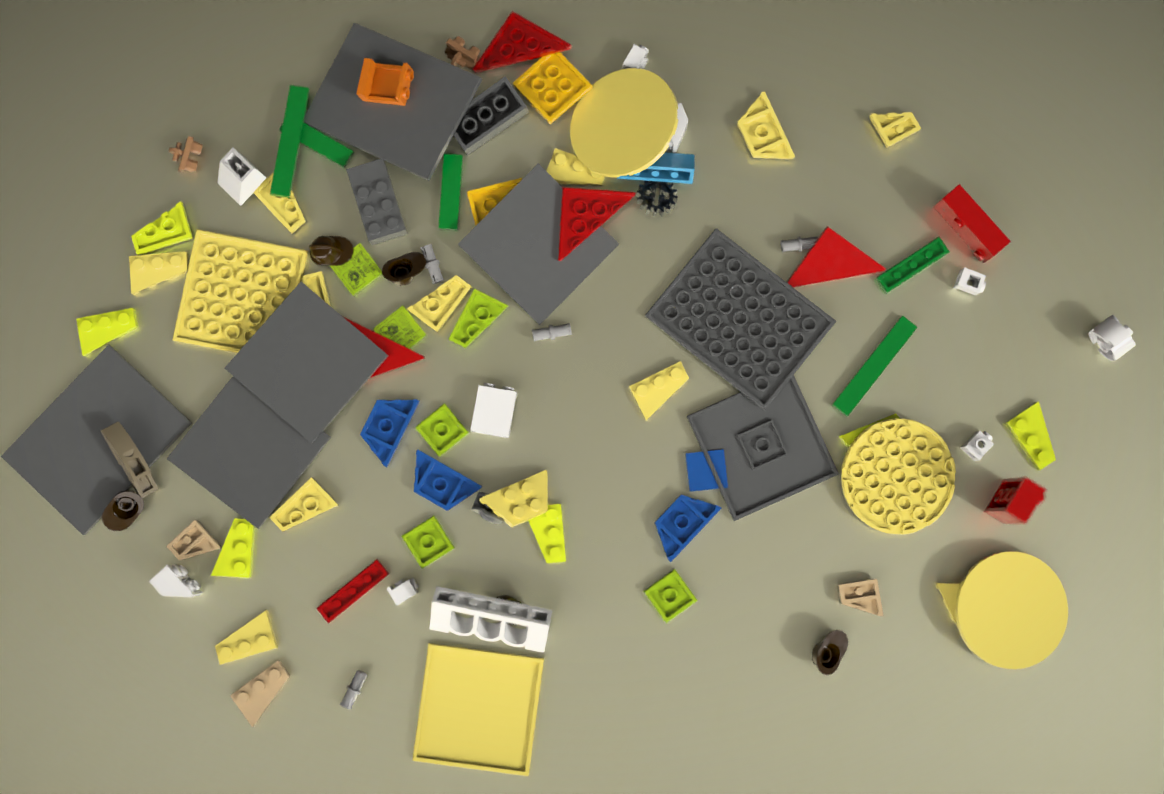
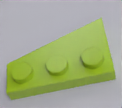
[448,289,509,349]

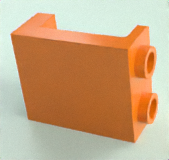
[356,58,414,106]

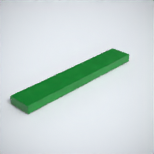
[270,85,310,198]
[832,316,918,417]

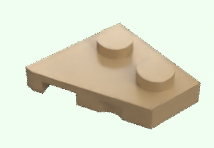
[166,520,222,560]
[838,579,884,616]

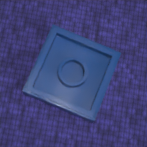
[685,449,728,492]

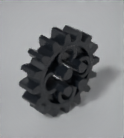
[636,181,678,217]

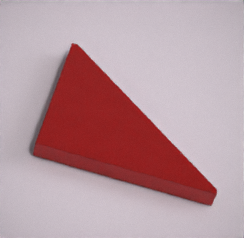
[472,11,572,73]
[558,187,636,261]
[786,226,886,287]
[342,316,425,378]

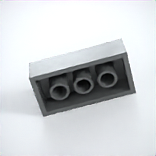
[453,76,529,156]
[346,159,408,245]

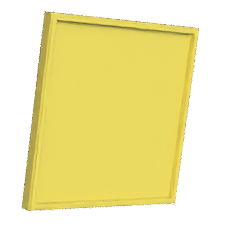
[412,643,544,776]

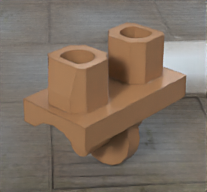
[444,36,480,71]
[169,136,203,173]

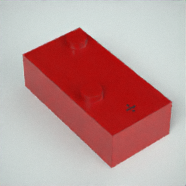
[934,184,1011,263]
[984,477,1047,524]

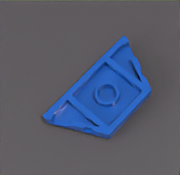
[360,399,420,468]
[414,450,482,511]
[655,495,721,562]

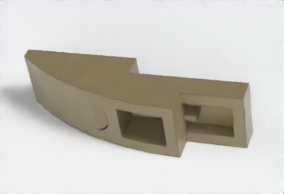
[101,421,159,498]

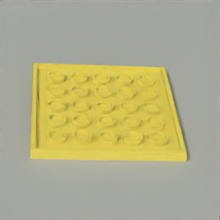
[172,229,309,353]

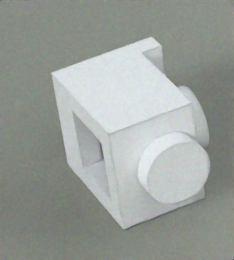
[623,44,649,69]
[953,267,986,296]
[961,431,994,461]
[387,577,419,605]

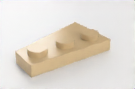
[230,660,290,727]

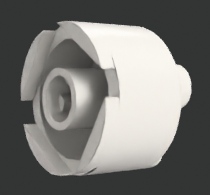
[1089,315,1136,361]

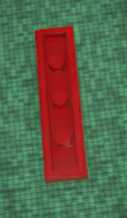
[316,559,389,623]

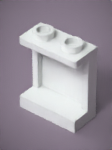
[470,383,517,438]

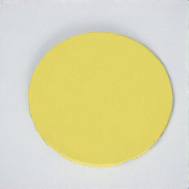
[570,68,678,178]
[841,419,956,534]
[955,551,1068,669]

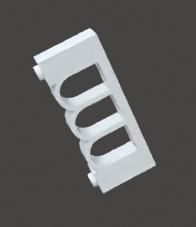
[430,586,552,653]

